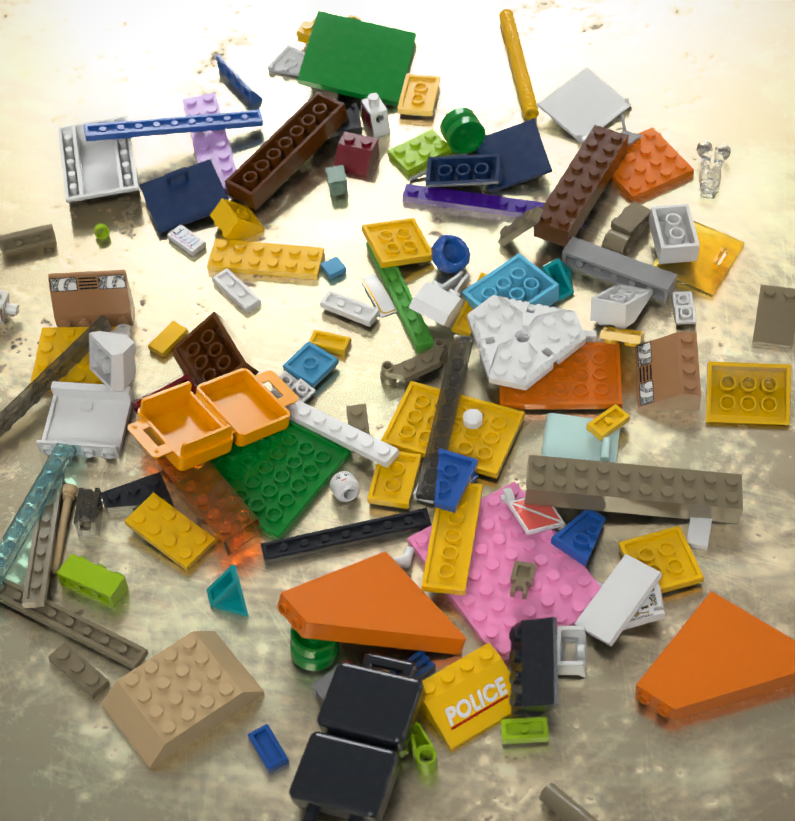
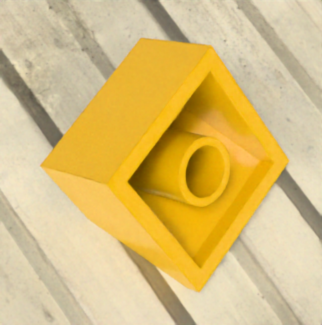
[210,198,265,241]

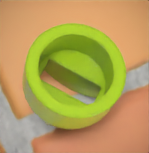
[94,223,110,239]

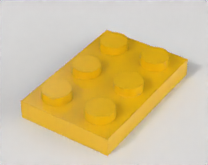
[398,73,441,116]
[600,326,645,347]
[367,451,422,509]

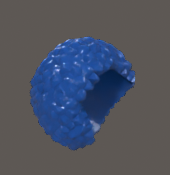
[431,234,471,273]

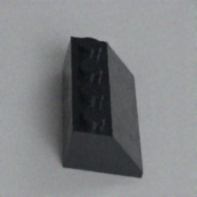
[509,617,558,718]

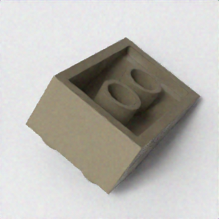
[752,284,795,349]

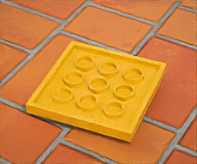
[30,327,116,392]

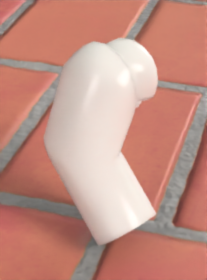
[393,546,415,570]

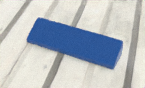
[216,54,263,104]

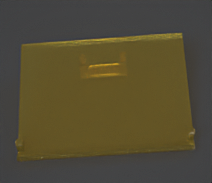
[653,220,745,297]

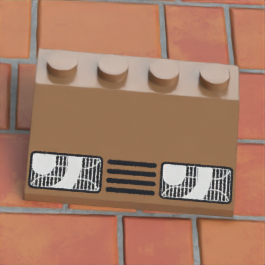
[48,269,135,327]
[635,332,701,410]

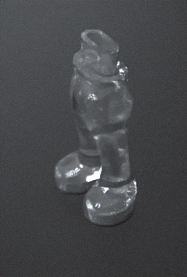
[696,141,731,199]

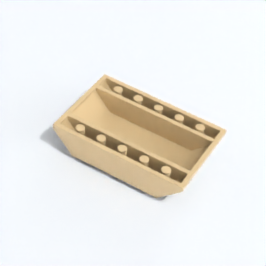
[102,631,265,770]

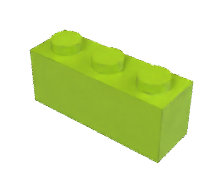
[57,554,128,608]

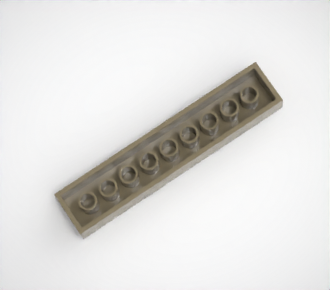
[525,455,743,524]

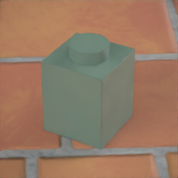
[325,165,348,196]

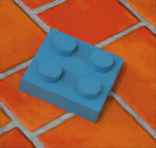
[283,341,339,388]

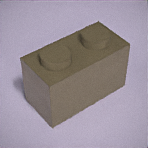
[611,201,651,243]

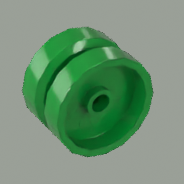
[440,107,486,154]
[290,627,339,671]

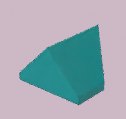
[541,258,575,301]
[206,565,249,617]

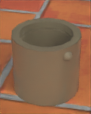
[601,229,633,256]

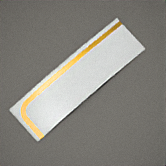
[360,274,397,317]

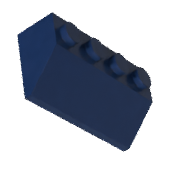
[425,153,503,187]

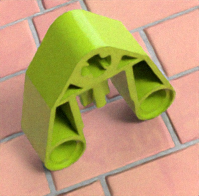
[395,721,438,775]

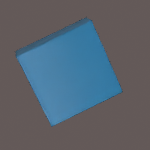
[320,256,347,280]

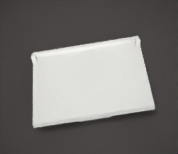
[536,66,633,143]

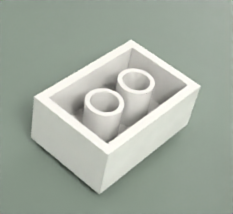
[649,203,700,264]

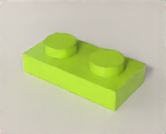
[501,717,549,745]

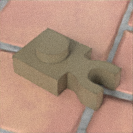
[510,561,537,599]

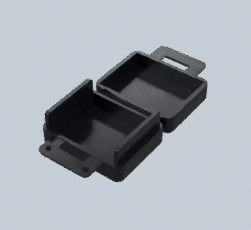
[289,652,425,821]

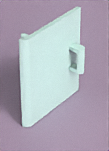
[541,413,620,463]

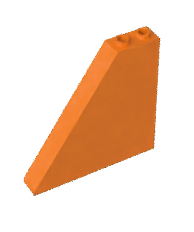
[277,551,467,655]
[635,591,795,721]

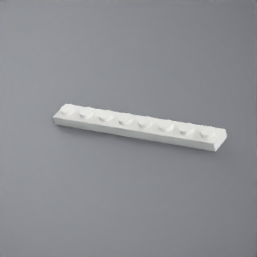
[270,388,400,468]

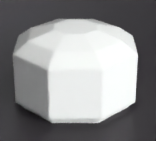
[463,409,483,429]

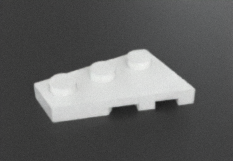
[267,44,305,76]

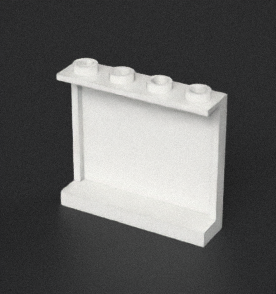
[36,381,134,459]

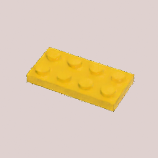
[124,492,216,571]

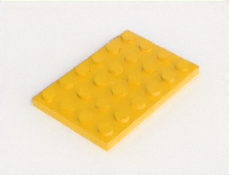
[381,381,525,479]

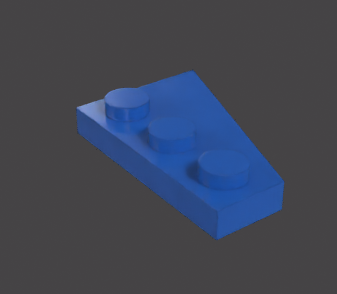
[435,448,478,513]
[550,510,606,566]

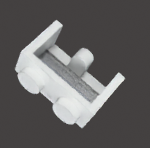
[557,626,587,678]

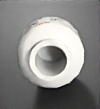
[330,471,360,502]

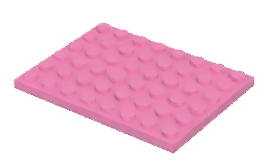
[407,481,601,665]

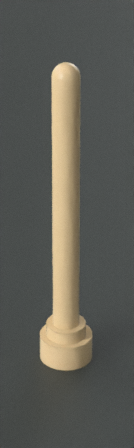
[50,484,79,574]

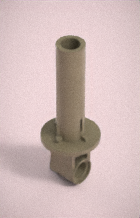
[539,783,599,821]

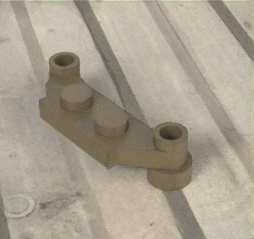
[380,338,448,385]

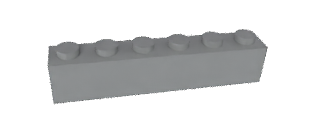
[562,237,677,303]

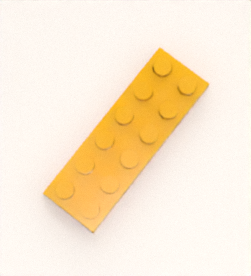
[207,238,325,280]
[421,483,483,596]

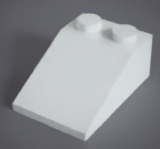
[590,283,653,329]

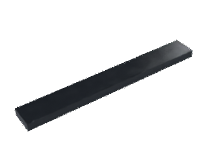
[261,508,432,565]

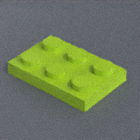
[388,128,453,175]

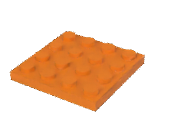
[611,127,694,202]

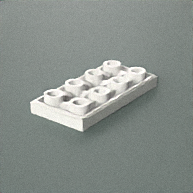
[574,554,663,646]

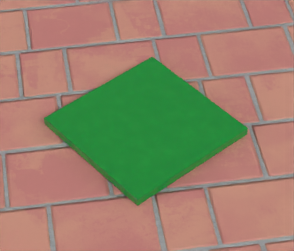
[297,10,417,107]
[179,420,352,540]

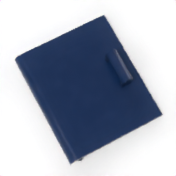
[476,118,553,192]
[139,159,229,234]

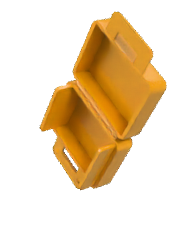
[127,368,299,471]

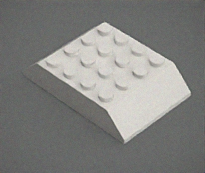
[57,115,140,203]

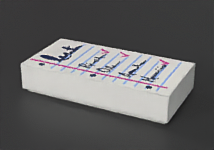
[167,224,206,256]

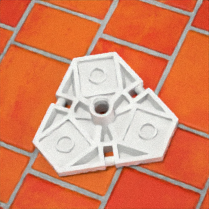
[467,295,586,390]

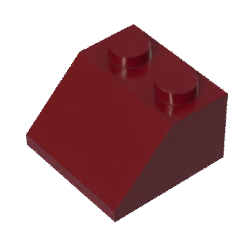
[334,132,379,178]

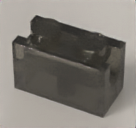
[73,488,104,537]

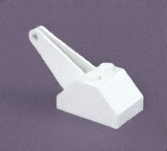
[408,271,470,329]
[89,324,137,392]

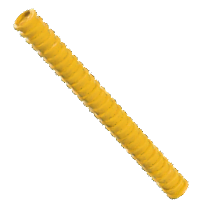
[499,8,539,120]

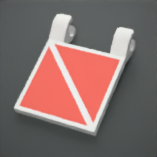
[500,488,565,535]

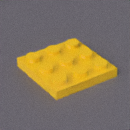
[361,218,433,268]
[618,525,704,593]

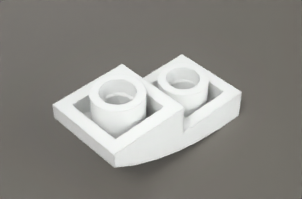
[672,291,696,325]
[271,370,316,403]

